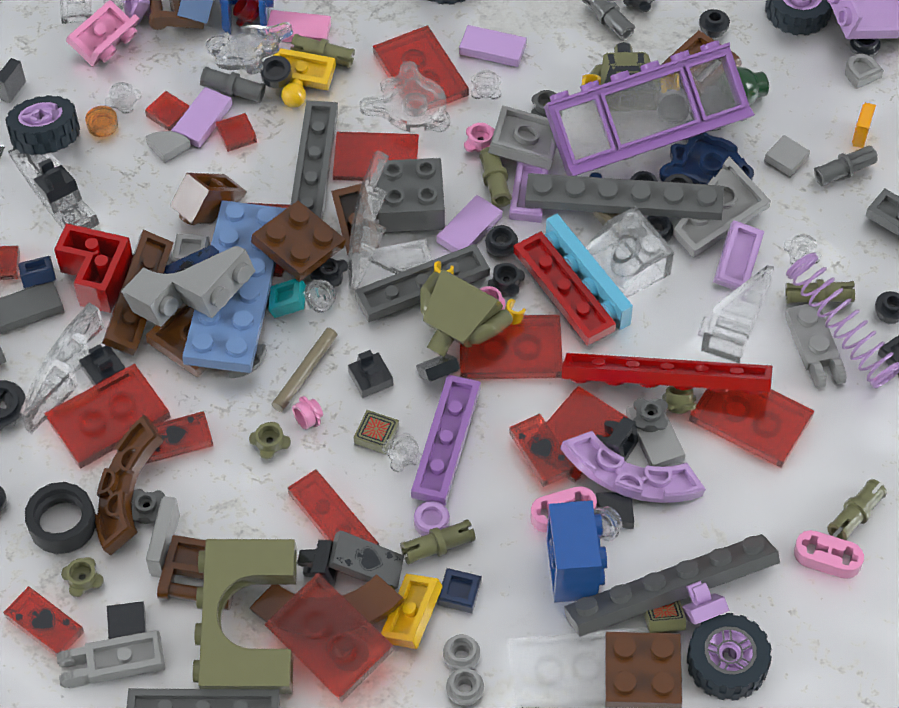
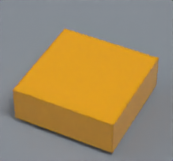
[852,102,876,148]

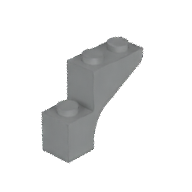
[121,246,255,327]

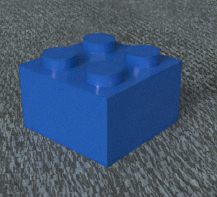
[546,500,607,603]

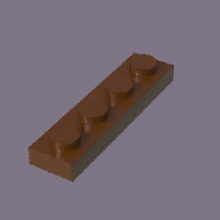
[101,229,174,356]

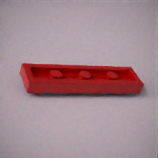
[513,231,616,346]

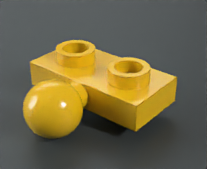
[273,47,336,108]
[380,574,443,649]

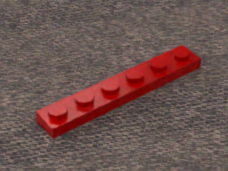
[562,353,773,395]

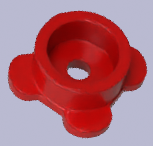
[233,0,259,27]

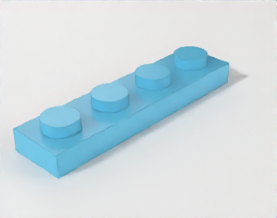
[544,213,633,330]

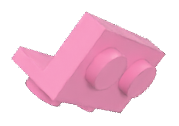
[66,0,140,67]

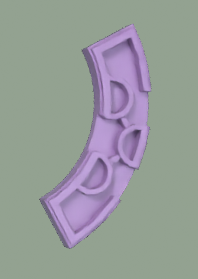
[560,431,706,503]

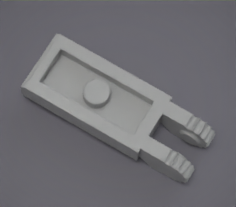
[785,302,847,389]
[57,630,165,688]

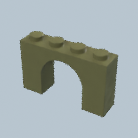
[193,539,297,694]

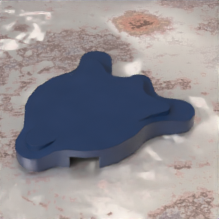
[659,120,754,185]

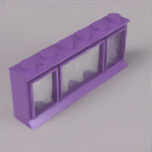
[544,40,755,176]

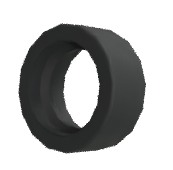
[25,482,96,554]

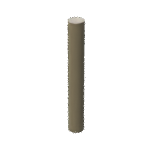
[272,328,338,412]

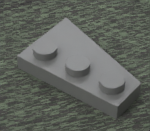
[673,156,771,258]

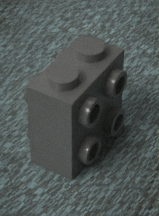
[370,158,445,233]

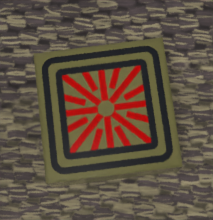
[353,410,399,454]
[643,600,686,633]

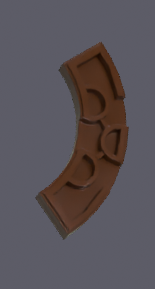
[95,415,164,556]
[249,574,405,638]

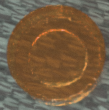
[85,106,118,137]

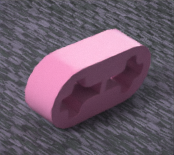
[530,486,597,533]
[794,530,864,579]

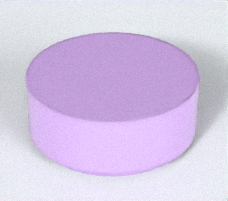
[414,501,450,536]

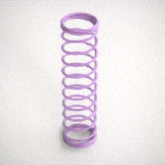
[786,252,899,388]

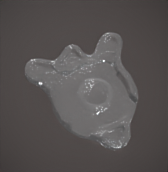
[206,22,294,75]
[359,61,450,132]

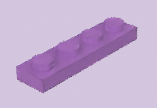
[411,375,481,506]

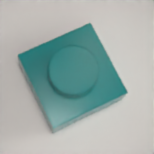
[268,278,306,318]

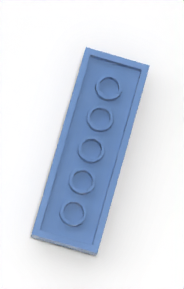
[182,200,286,373]

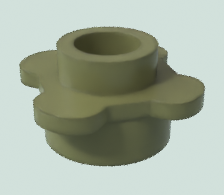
[662,386,697,414]
[249,422,291,459]
[61,557,104,597]

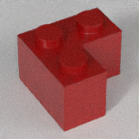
[54,223,133,313]

